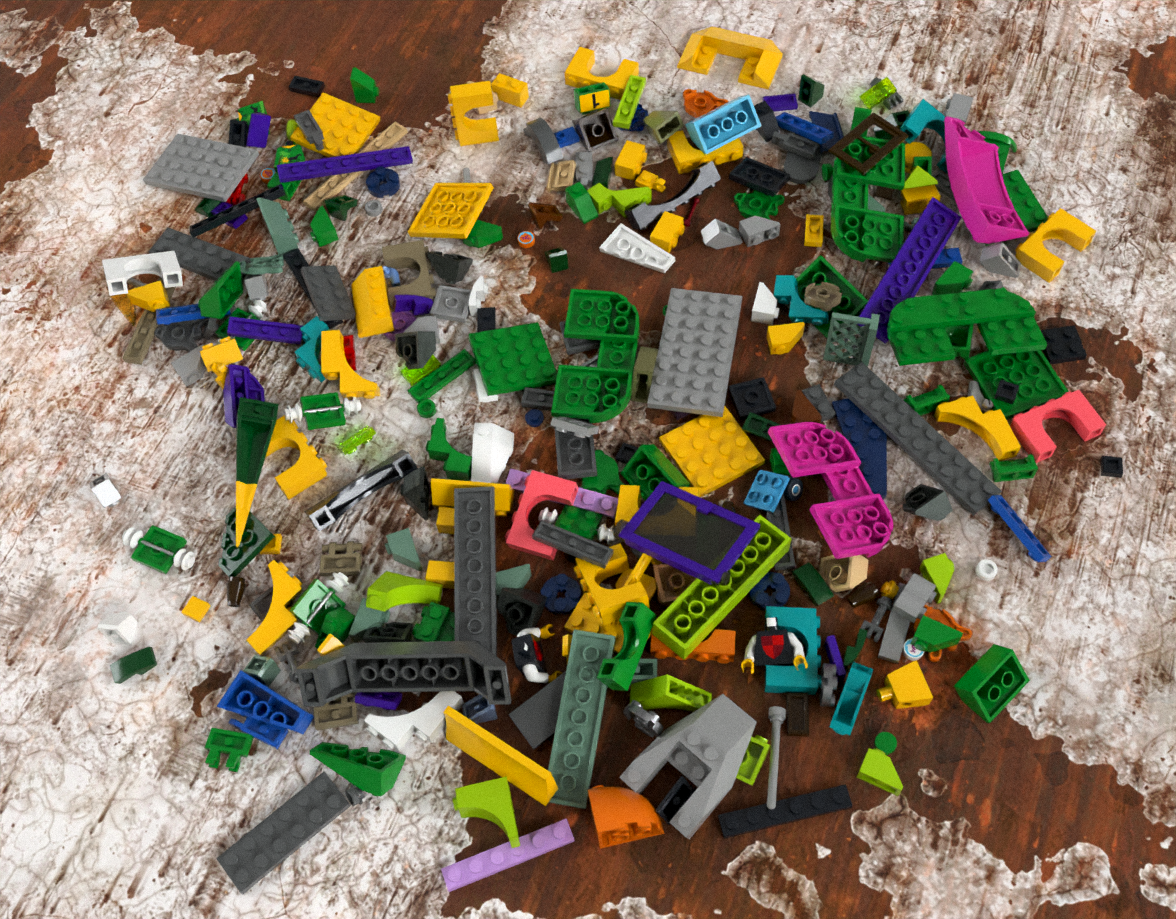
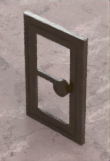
[828,113,909,175]

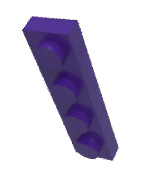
[227,317,303,345]

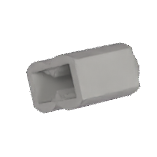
[892,573,937,623]

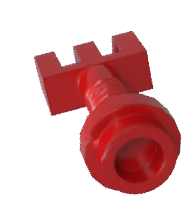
[226,173,249,205]

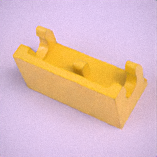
[900,185,941,215]

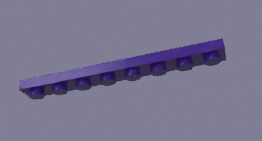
[276,146,413,183]

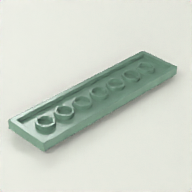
[548,629,616,809]

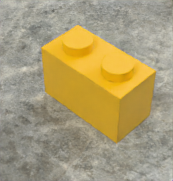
[491,73,529,108]
[615,140,647,181]
[650,211,685,253]
[199,336,243,372]

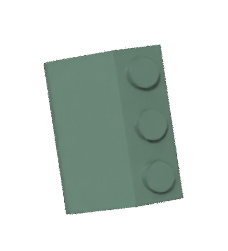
[256,197,299,255]

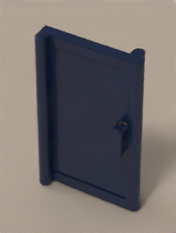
[809,111,844,153]

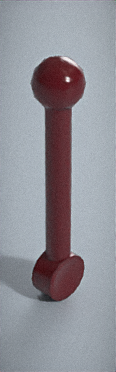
[684,198,700,227]

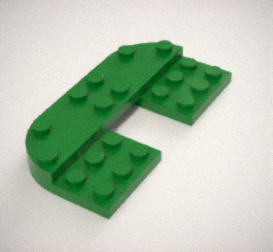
[831,137,905,263]
[887,288,1047,366]
[551,289,640,423]

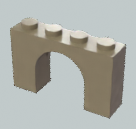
[382,240,436,312]

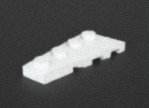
[599,223,676,273]

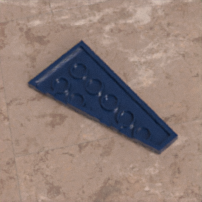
[831,398,887,499]

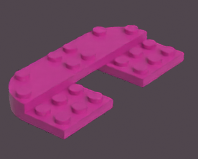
[768,422,893,559]

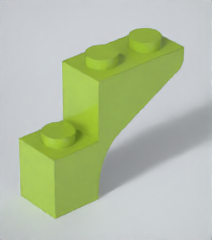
[587,182,652,218]

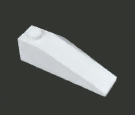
[471,423,514,484]

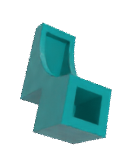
[774,275,829,326]
[295,316,330,383]
[829,661,874,735]

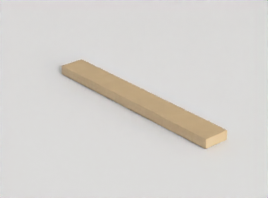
[303,122,408,212]

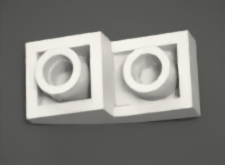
[469,276,488,316]
[473,369,498,402]

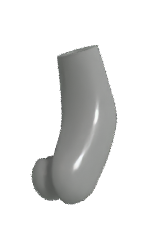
[968,381,993,412]

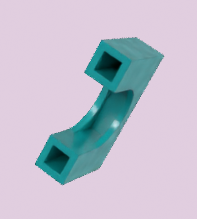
[900,99,948,174]
[765,606,821,695]

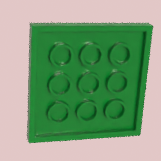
[984,170,1048,246]
[468,322,557,396]
[963,350,1069,420]

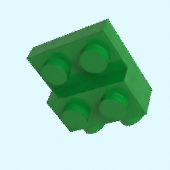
[412,602,455,642]

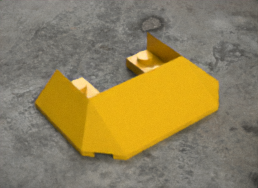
[677,26,783,90]

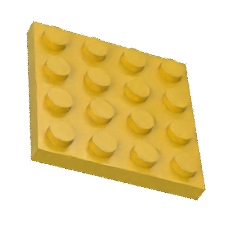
[290,92,380,158]
[408,183,494,239]
[659,406,765,498]

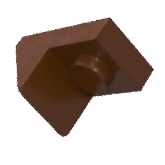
[528,202,563,230]

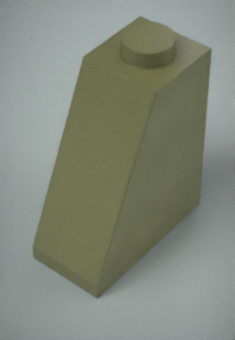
[643,111,684,144]
[631,347,658,403]

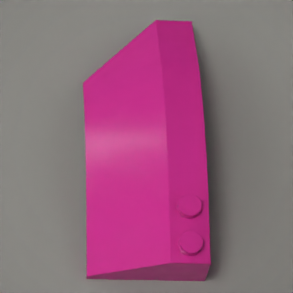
[945,116,1029,244]

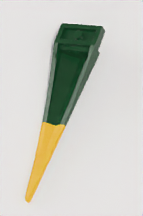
[236,397,279,548]

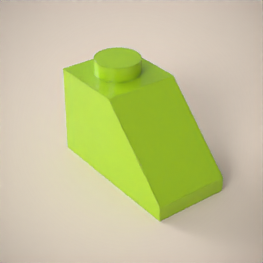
[919,553,954,604]
[856,748,903,796]

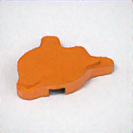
[683,89,729,118]
[914,605,972,662]

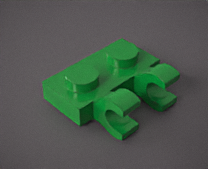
[205,728,254,772]

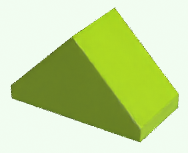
[903,166,938,189]

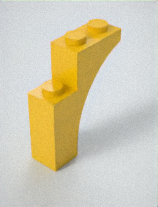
[321,330,380,400]
[934,396,1021,461]
[246,560,303,656]

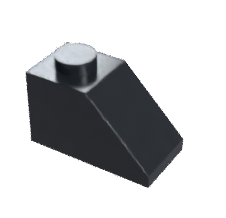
[754,101,781,142]

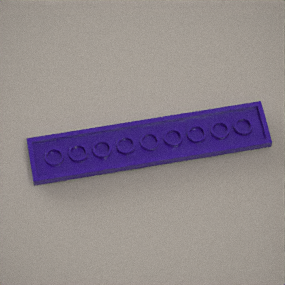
[857,197,962,344]

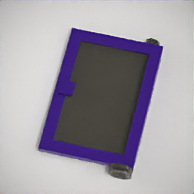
[613,481,760,586]

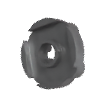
[819,663,837,707]
[623,700,663,738]

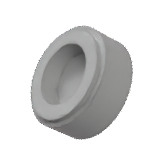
[365,200,383,217]

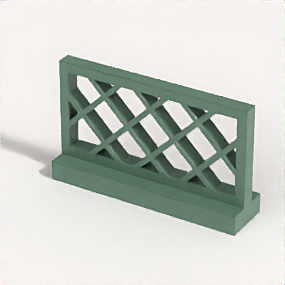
[823,312,880,367]

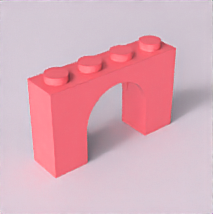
[1010,390,1106,463]
[505,470,579,561]

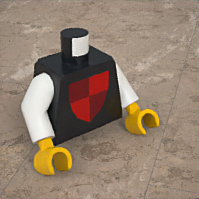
[741,617,808,674]
[512,624,562,683]

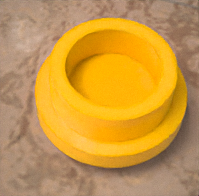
[880,580,899,600]

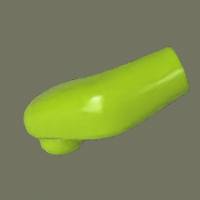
[286,119,298,145]

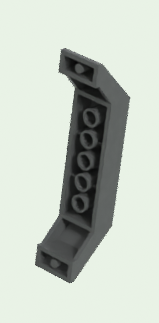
[296,641,511,706]

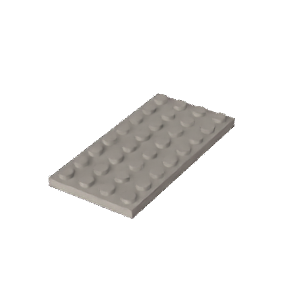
[647,288,743,417]

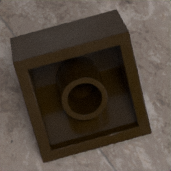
[572,108,618,152]

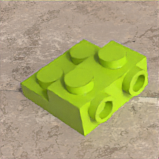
[736,735,771,786]

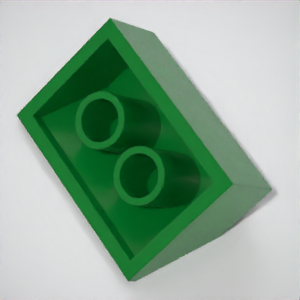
[198,261,244,319]
[620,444,690,513]
[954,644,1030,724]

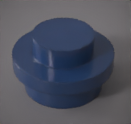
[525,409,544,427]

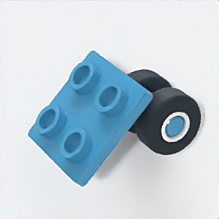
[743,470,803,513]

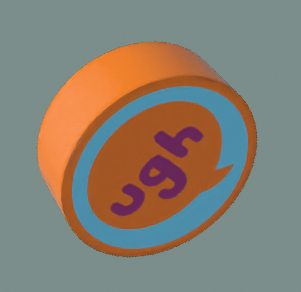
[260,167,276,184]
[517,231,535,248]

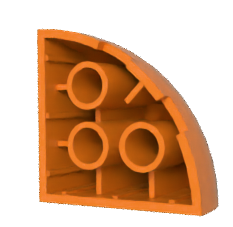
[587,785,665,849]

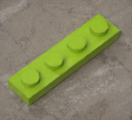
[613,75,646,129]

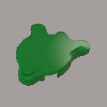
[734,190,785,220]
[580,450,625,495]

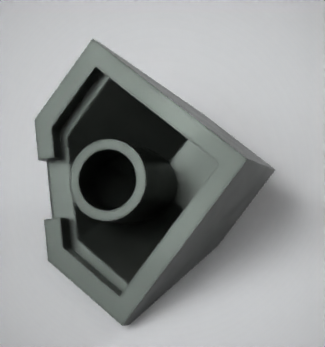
[427,251,473,284]
[395,331,436,369]
[400,467,430,520]
[903,484,953,521]
[497,588,547,636]
[363,622,413,643]

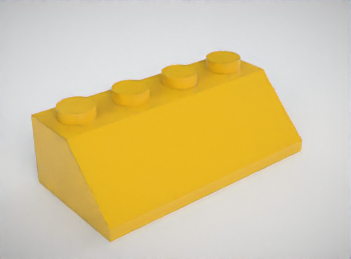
[351,266,394,338]
[431,478,515,517]

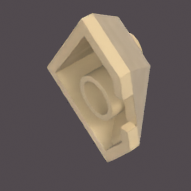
[819,555,869,592]

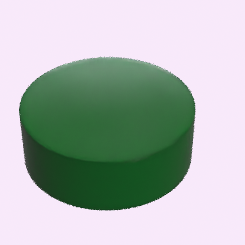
[822,163,833,181]
[417,399,436,418]
[874,732,897,755]

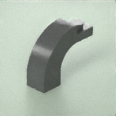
[523,118,563,164]

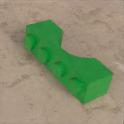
[596,602,657,691]

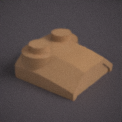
[652,559,697,607]

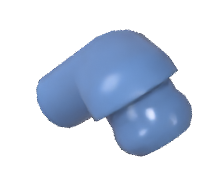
[382,266,400,287]

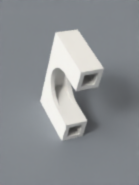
[102,251,183,296]

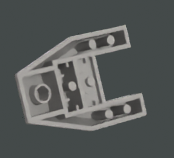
[619,694,757,840]

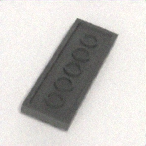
[149,227,251,281]
[216,772,351,894]

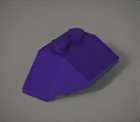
[223,364,265,428]

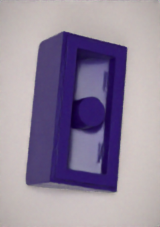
[246,113,271,148]

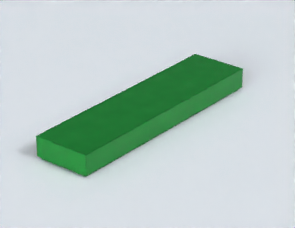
[407,349,476,403]

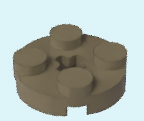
[804,282,842,311]

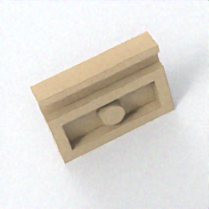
[546,160,576,193]

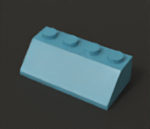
[685,94,761,154]

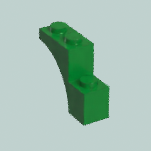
[426,418,472,481]

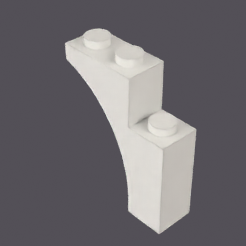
[364,691,464,751]

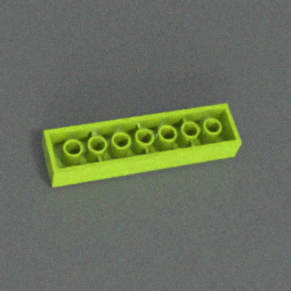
[652,515,792,660]

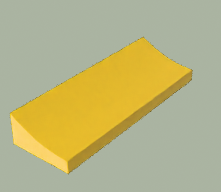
[443,706,558,806]

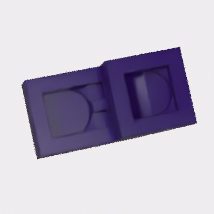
[211,201,248,229]
[392,295,433,316]

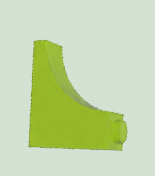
[366,571,443,612]
[630,674,712,712]
[453,776,520,848]

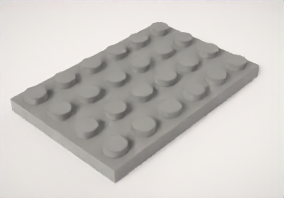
[143,134,259,202]

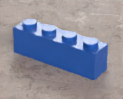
[216,670,314,734]

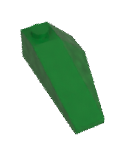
[310,742,406,797]

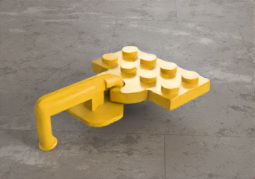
[564,553,662,654]

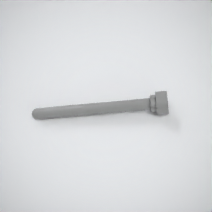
[767,706,786,810]

